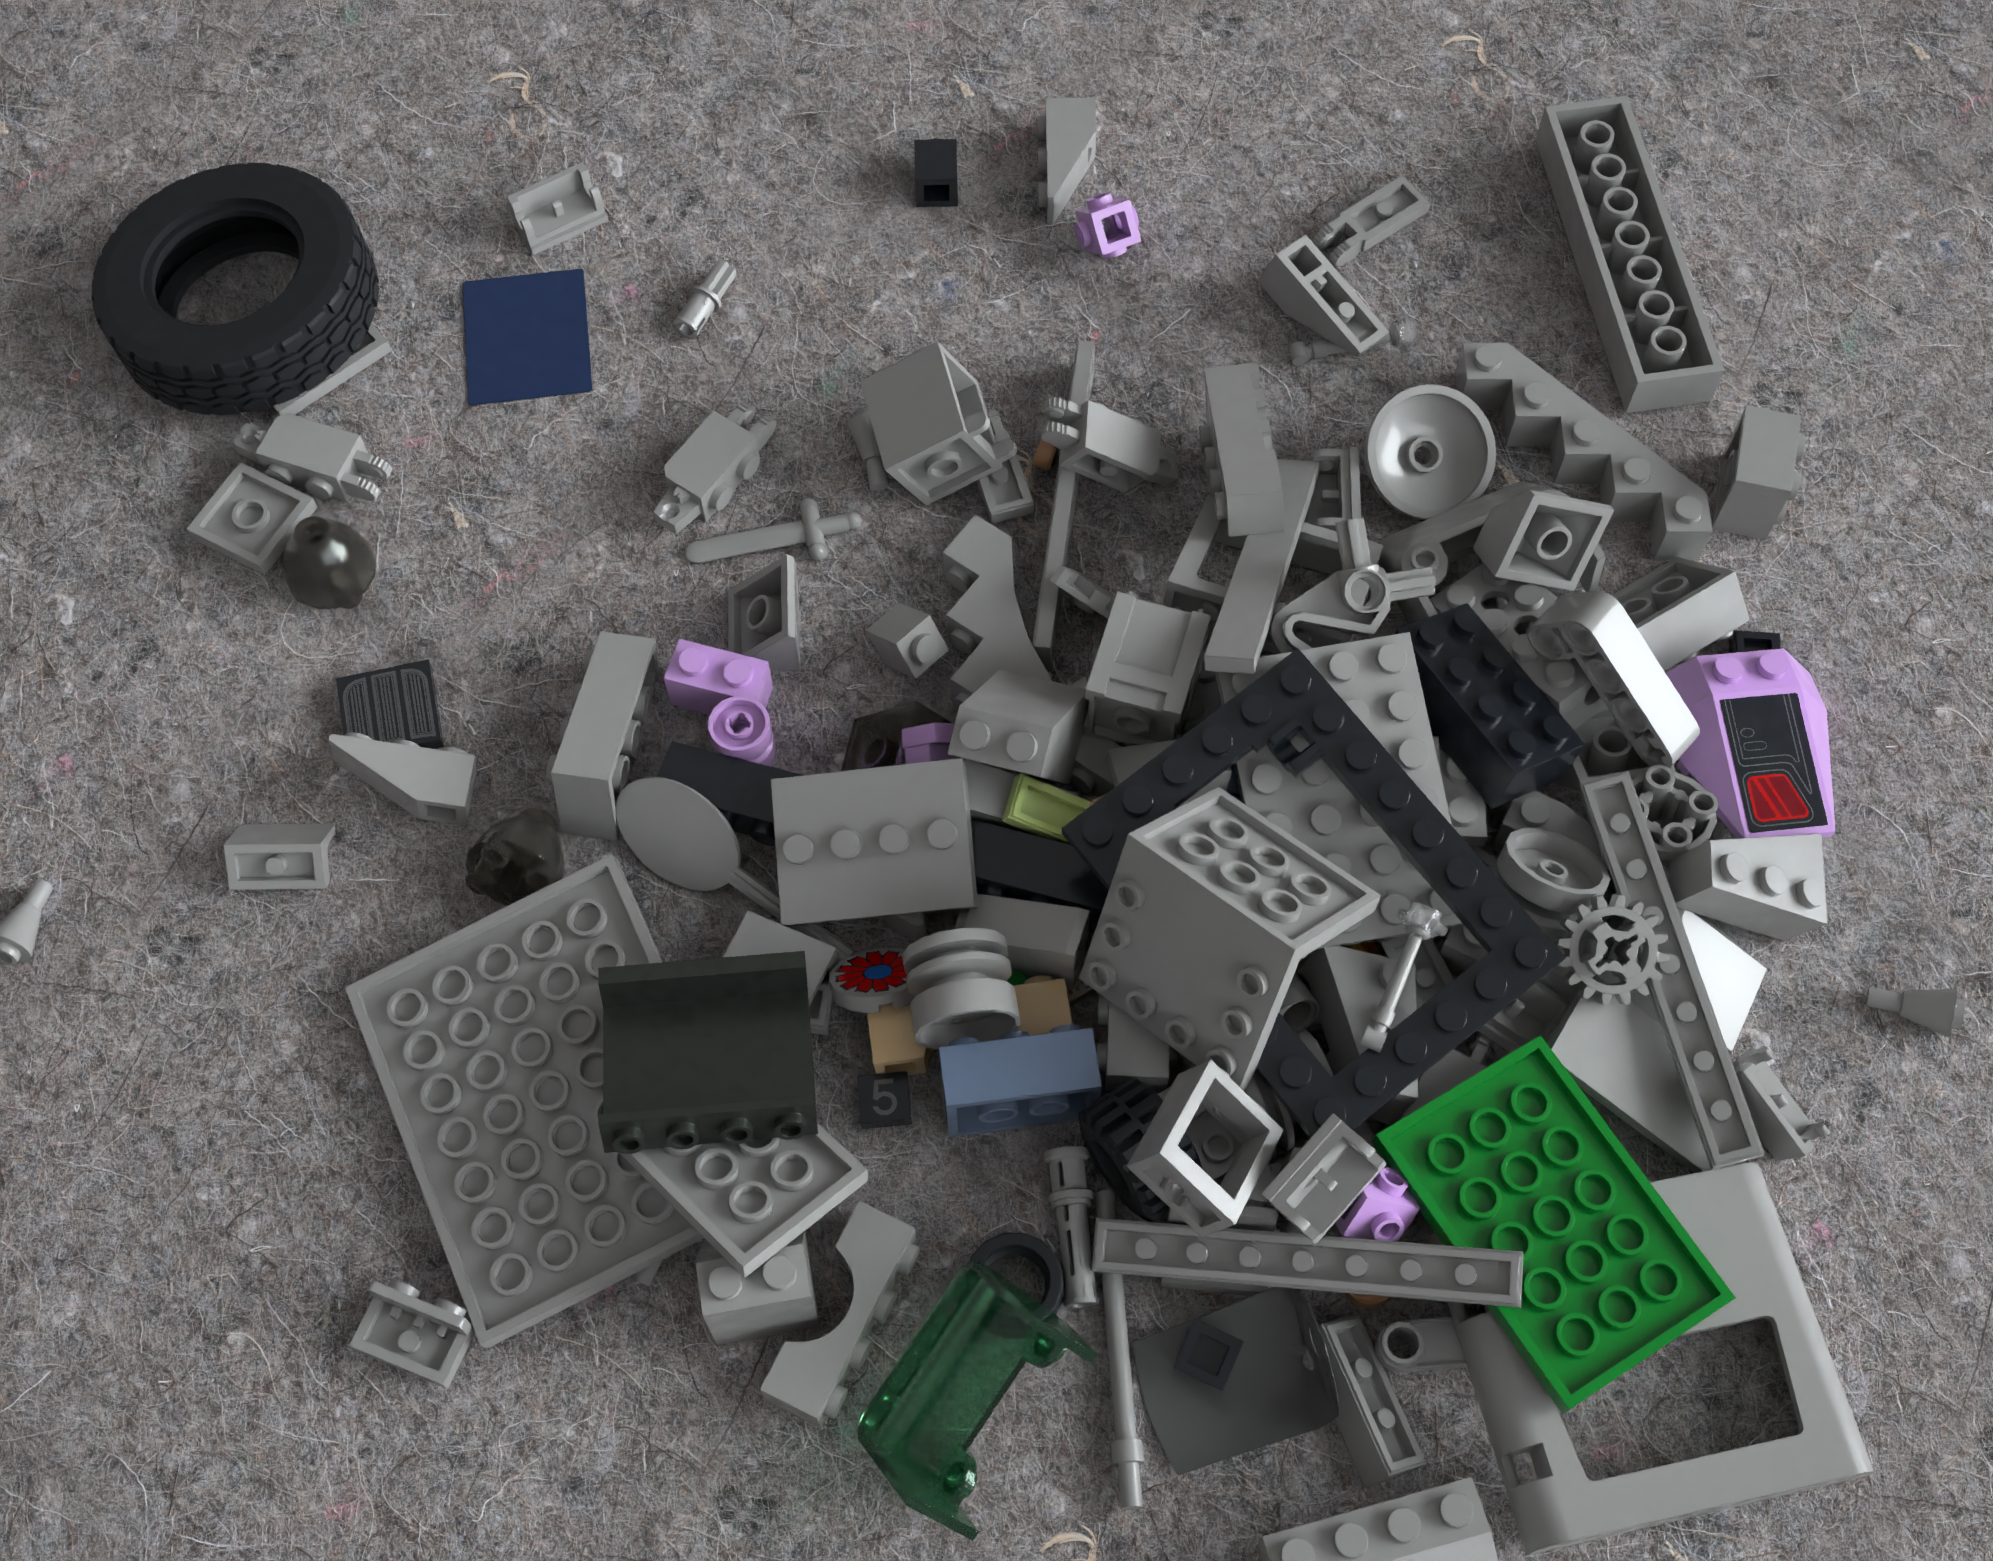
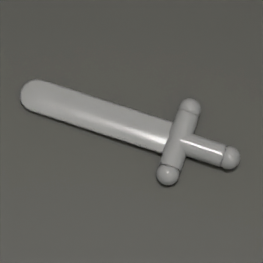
[685,498,862,563]

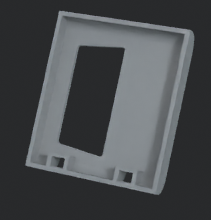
[1428,1162,1874,1556]

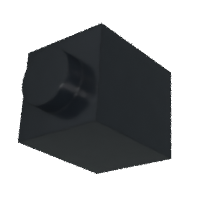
[914,138,958,207]

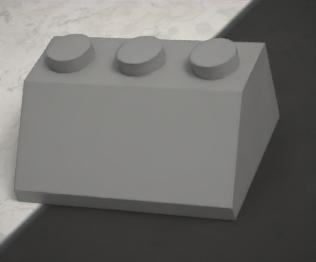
[1612,557,1750,671]

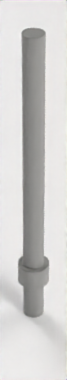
[1095,1190,1144,1510]

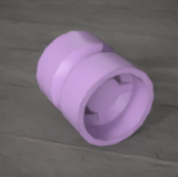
[708,696,776,767]

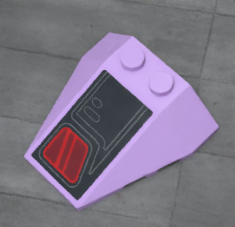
[1666,648,1835,839]

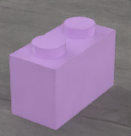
[664,639,773,715]

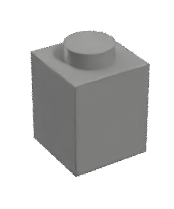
[865,602,949,679]

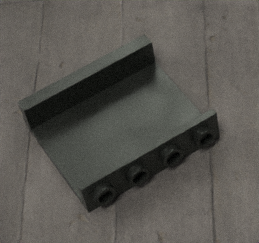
[598,951,818,1154]

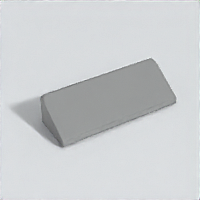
[1306,1314,1427,1488]

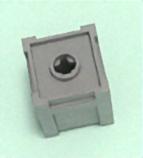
[1083,591,1211,746]

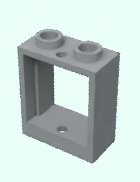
[1126,1059,1284,1237]

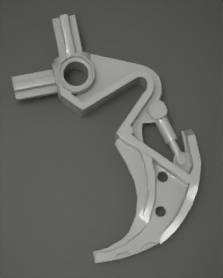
[1270,517,1436,654]

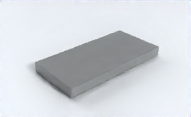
[1548,975,1711,1173]

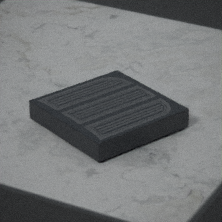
[336,659,444,749]

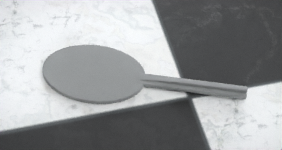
[616,777,855,962]

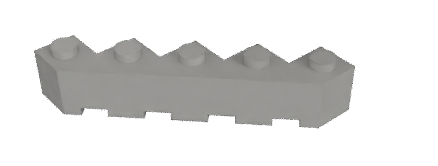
[1455,343,1713,560]

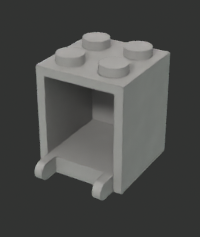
[860,341,1018,506]

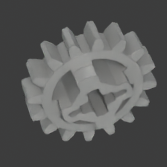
[1553,894,1669,1006]

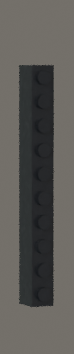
[657,741,1109,932]

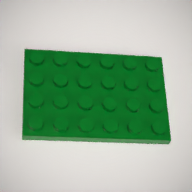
[1371,1035,1736,1414]

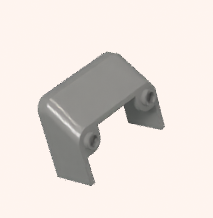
[1378,482,1606,624]

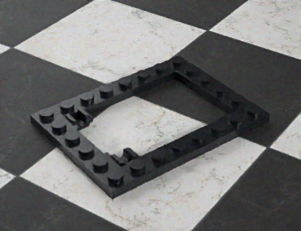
[1062,648,1566,1139]

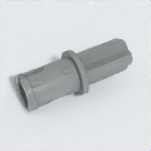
[673,260,736,339]

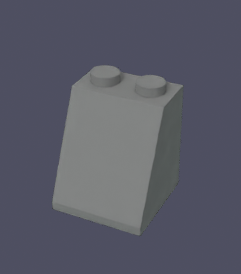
[948,669,1089,784]
[695,1230,820,1345]

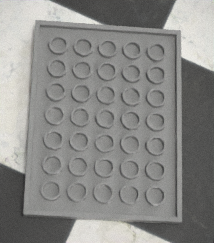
[345,854,704,1349]

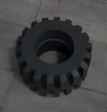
[1078,1078,1202,1222]

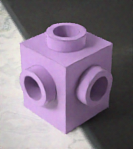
[1074,192,1141,259]
[1335,1167,1420,1242]

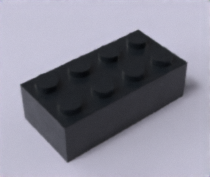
[1395,603,1586,809]

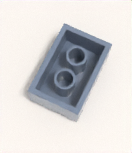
[939,1024,1102,1138]

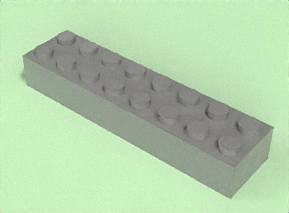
[1535,96,1725,413]

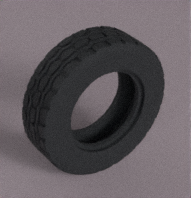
[91,163,379,416]

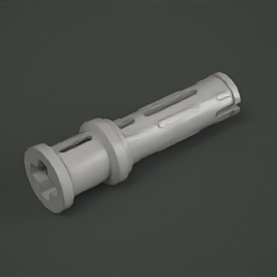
[1043,1146,1099,1309]

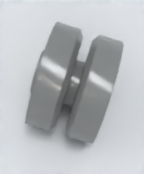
[1492,828,1610,949]

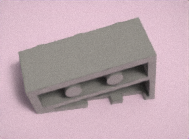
[1669,834,1827,941]
[1299,945,1418,1124]

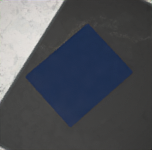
[463,269,592,405]

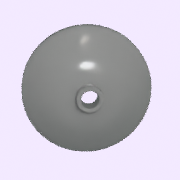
[1365,384,1496,520]

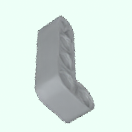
[1527,591,1700,768]

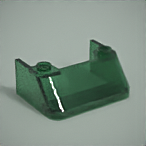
[858,1260,1098,1541]

